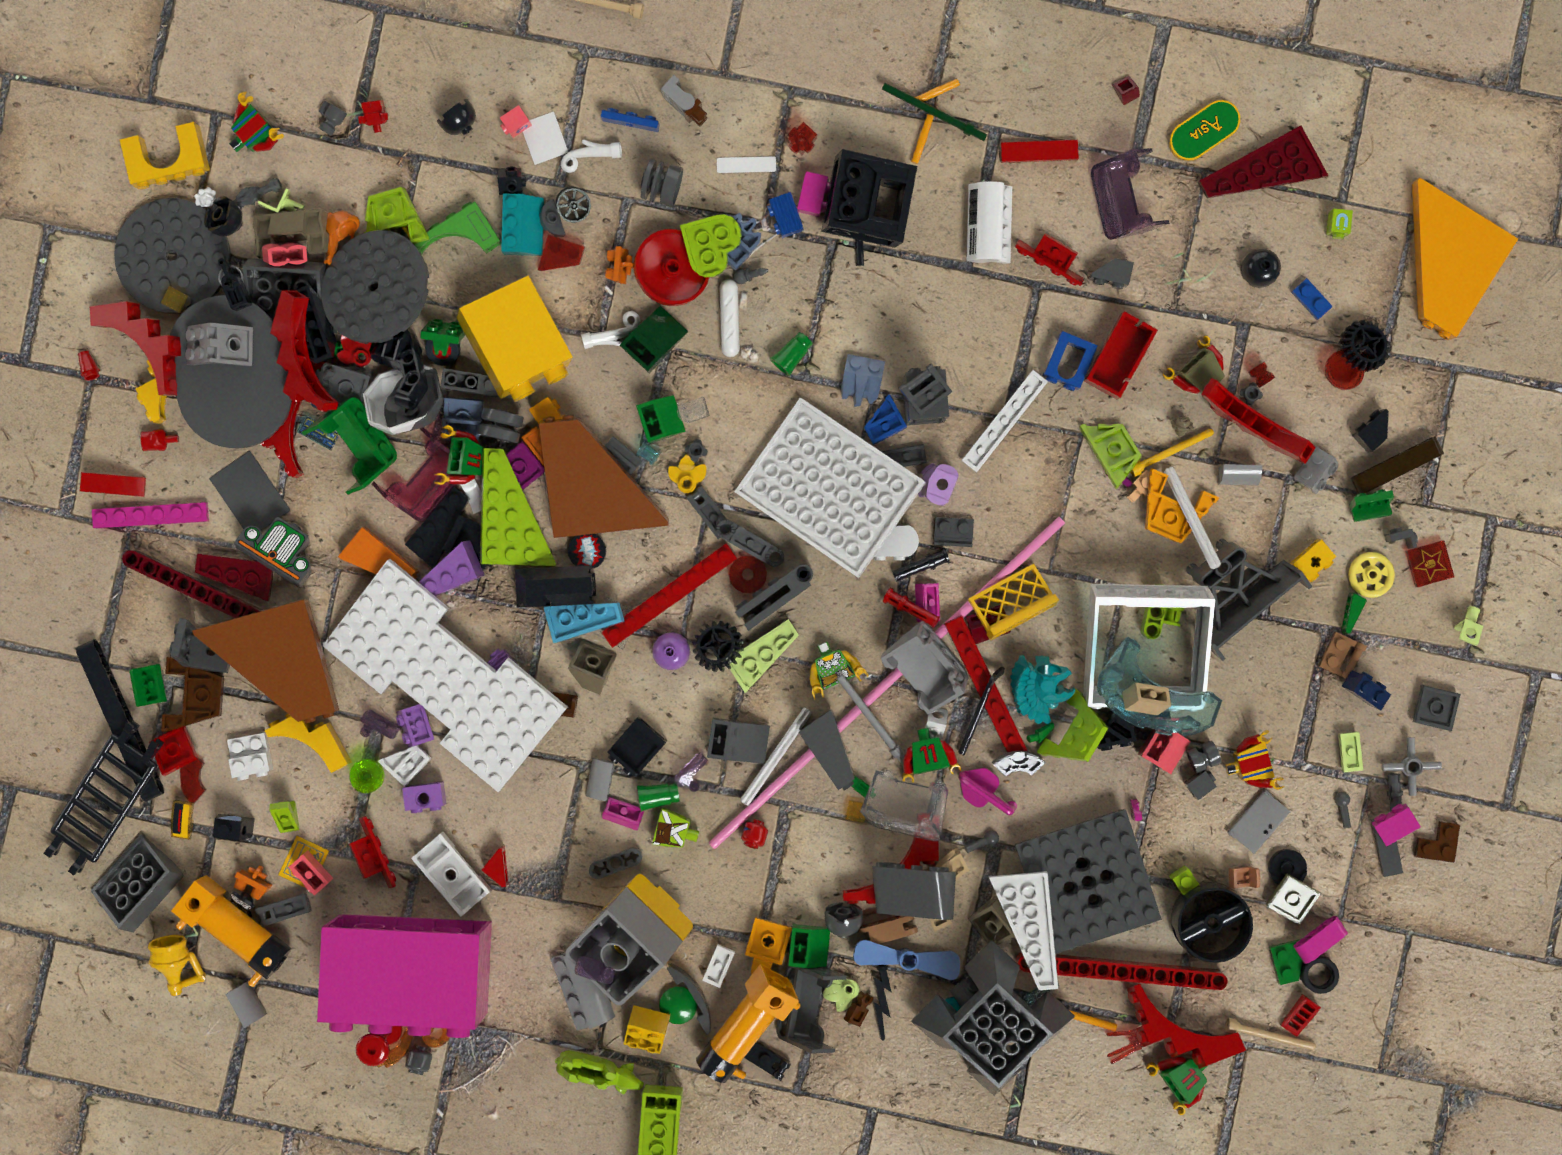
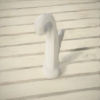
[561,140,622,173]
[581,311,640,349]

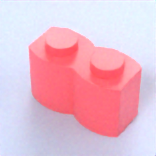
[262,242,307,266]

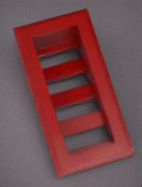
[1280,994,1321,1037]

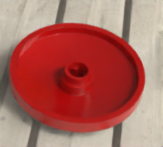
[634,229,709,306]

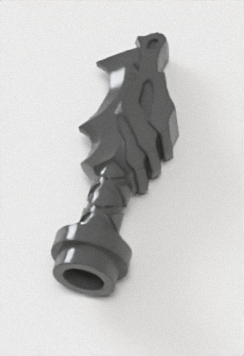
[233,178,282,209]

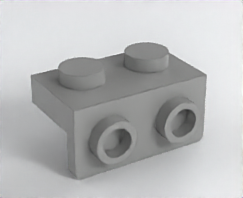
[1293,447,1338,494]

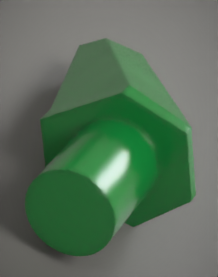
[1027,722,1055,744]

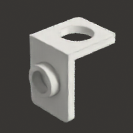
[925,708,948,740]

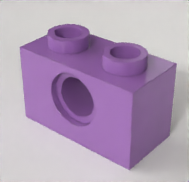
[402,781,447,813]

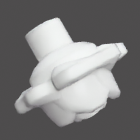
[194,187,216,208]

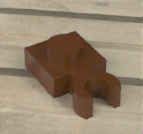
[844,991,873,1027]

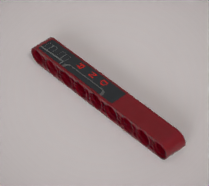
[122,550,264,618]

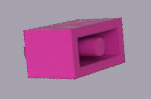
[797,171,830,217]
[1372,803,1421,846]

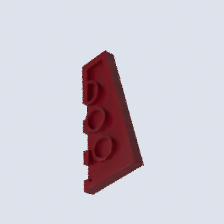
[195,554,274,602]

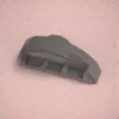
[539,199,566,237]

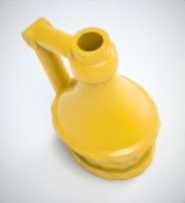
[148,935,206,996]

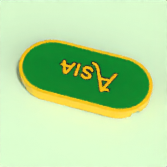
[1169,100,1240,161]

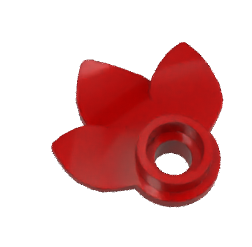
[337,335,372,366]

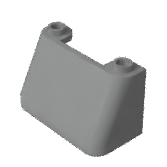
[880,621,968,715]

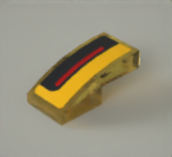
[171,800,194,840]

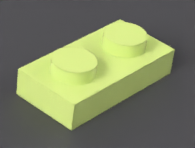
[1338,732,1363,772]

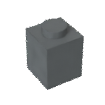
[1184,770,1217,800]

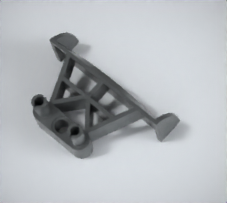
[1186,539,1312,661]

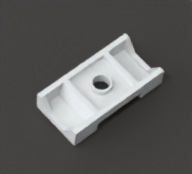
[411,832,492,917]

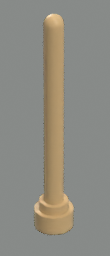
[574,0,644,19]
[1225,1017,1316,1050]

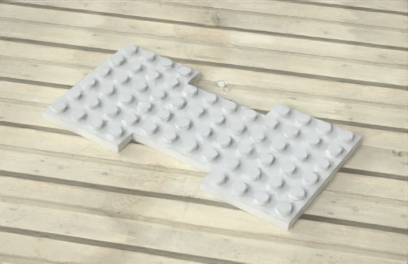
[322,559,568,792]

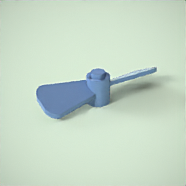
[853,940,960,980]

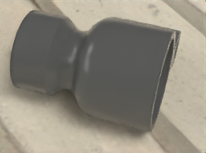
[319,101,347,136]

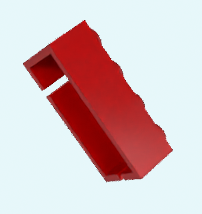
[1084,311,1158,400]

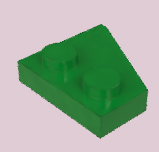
[1269,939,1303,985]

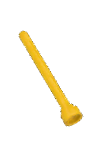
[1130,429,1214,477]

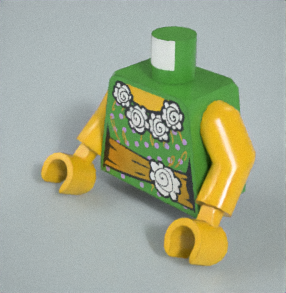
[809,642,869,700]

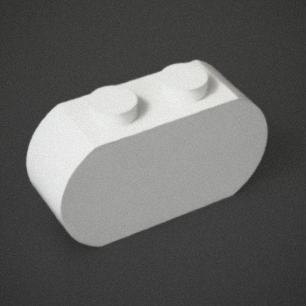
[874,526,919,561]

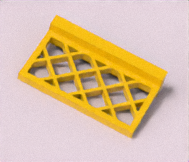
[968,564,1059,641]

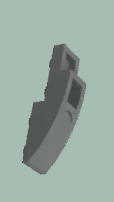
[441,368,513,399]

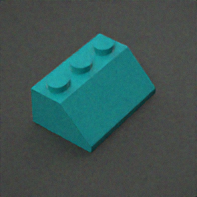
[501,194,544,256]

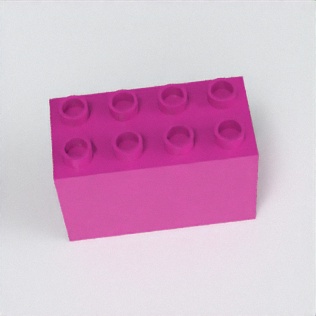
[317,914,492,1038]

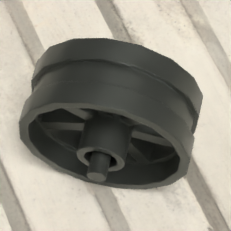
[555,186,591,223]

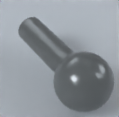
[1334,792,1351,829]
[965,830,999,853]

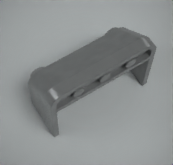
[776,966,847,1053]

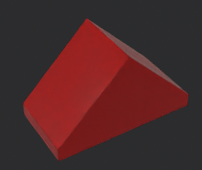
[482,846,509,887]

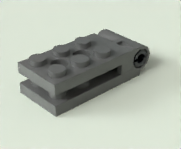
[735,565,813,631]

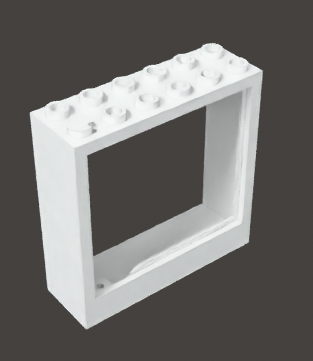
[1083,584,1215,711]

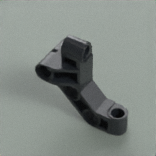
[370,329,428,410]

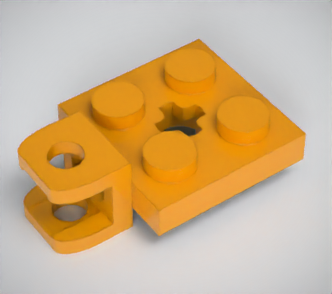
[745,917,792,975]

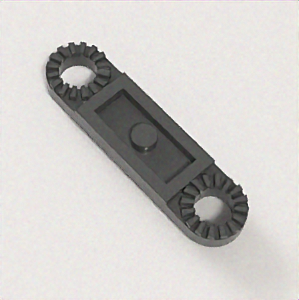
[715,519,784,567]

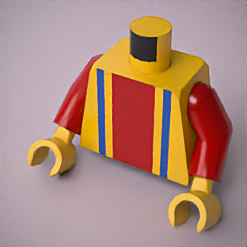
[1225,730,1285,790]

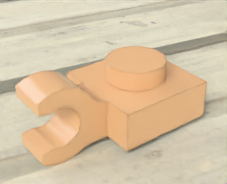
[1126,470,1149,502]

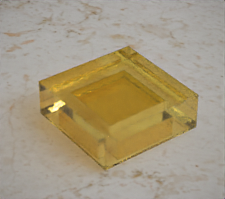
[161,286,188,313]
[845,800,868,823]

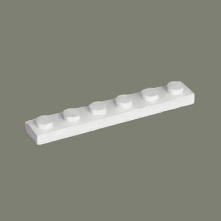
[961,370,1048,473]

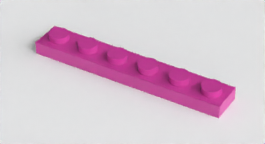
[92,502,209,528]

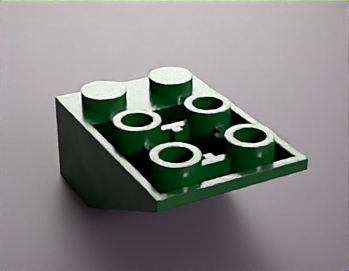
[620,306,688,374]

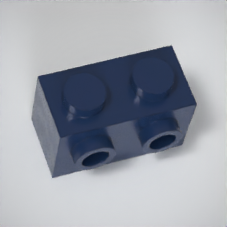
[1342,670,1392,711]

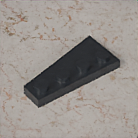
[405,486,470,569]

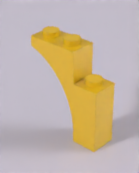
[135,360,167,424]
[264,714,352,773]

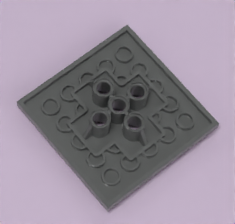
[1015,808,1162,954]

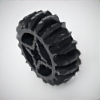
[1339,320,1392,372]
[692,621,744,672]

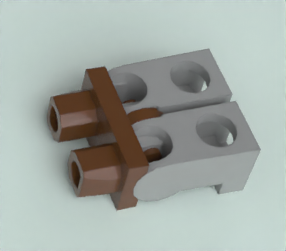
[661,75,708,127]

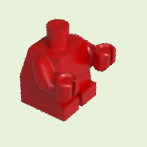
[358,100,389,133]

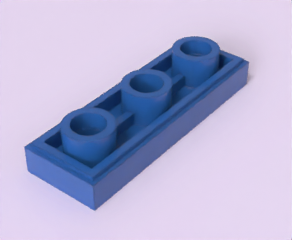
[601,108,660,132]

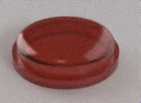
[1325,350,1365,390]

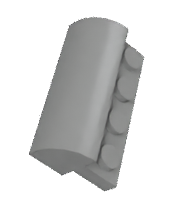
[551,953,615,1031]

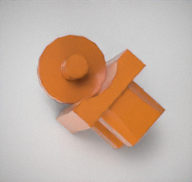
[605,246,634,284]
[234,865,272,900]

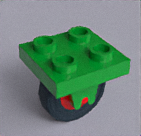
[420,319,465,366]

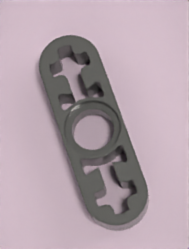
[589,847,643,879]

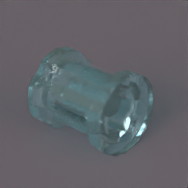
[636,441,661,466]

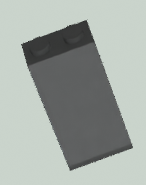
[799,709,855,791]

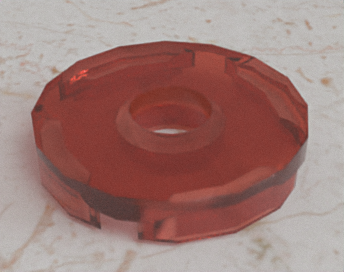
[729,555,767,593]

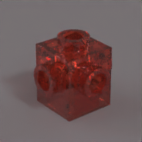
[787,122,818,155]

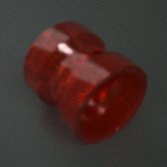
[1248,361,1275,388]

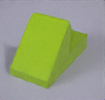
[269,801,299,833]

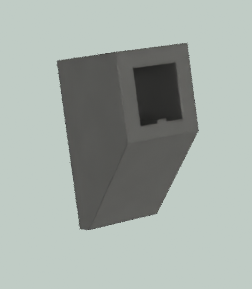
[1089,258,1134,290]

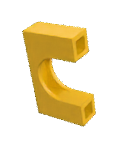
[119,122,210,189]

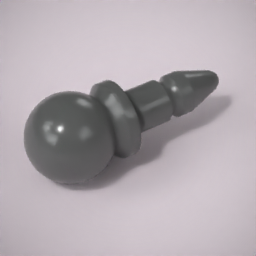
[734,268,768,284]

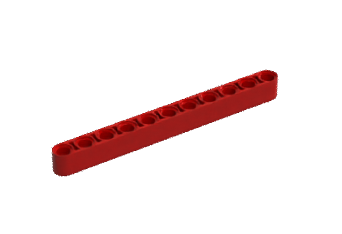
[1016,952,1228,990]

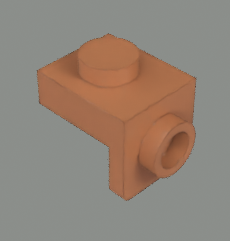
[1229,866,1260,888]

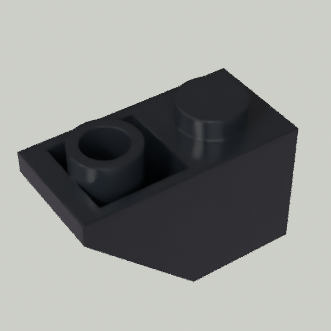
[1352,409,1389,453]

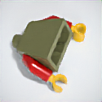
[1163,336,1225,394]

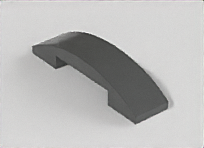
[667,963,711,1034]

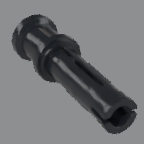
[892,547,951,582]

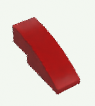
[80,472,146,497]

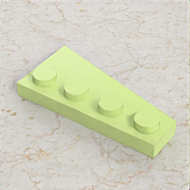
[730,619,799,693]

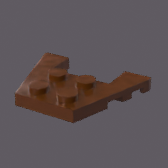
[161,657,224,732]

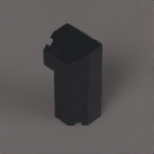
[515,565,596,608]

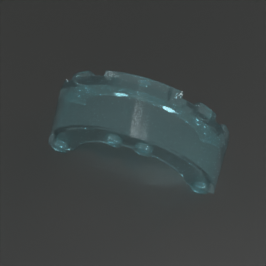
[1097,637,1222,736]

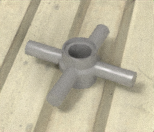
[1382,737,1442,796]

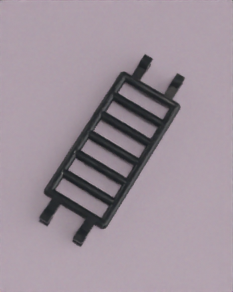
[43,721,164,876]

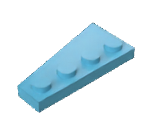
[543,603,624,643]

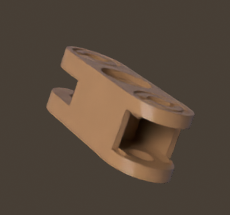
[858,915,918,944]

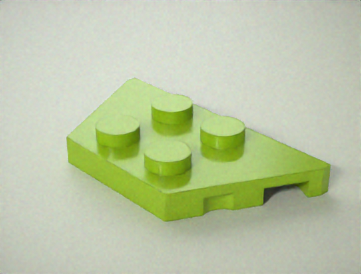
[1079,424,1142,489]

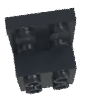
[1097,708,1172,751]

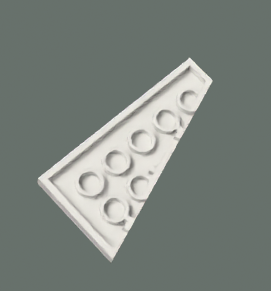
[989,871,1058,990]

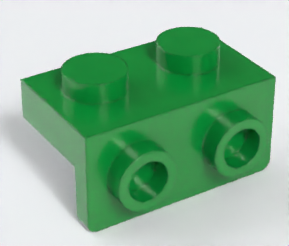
[1349,489,1394,522]
[129,664,167,707]

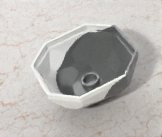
[363,365,443,435]

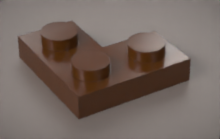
[1414,821,1460,863]

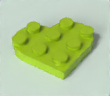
[680,214,742,277]

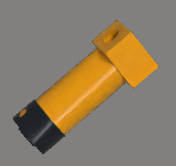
[171,875,292,987]
[696,964,800,1083]

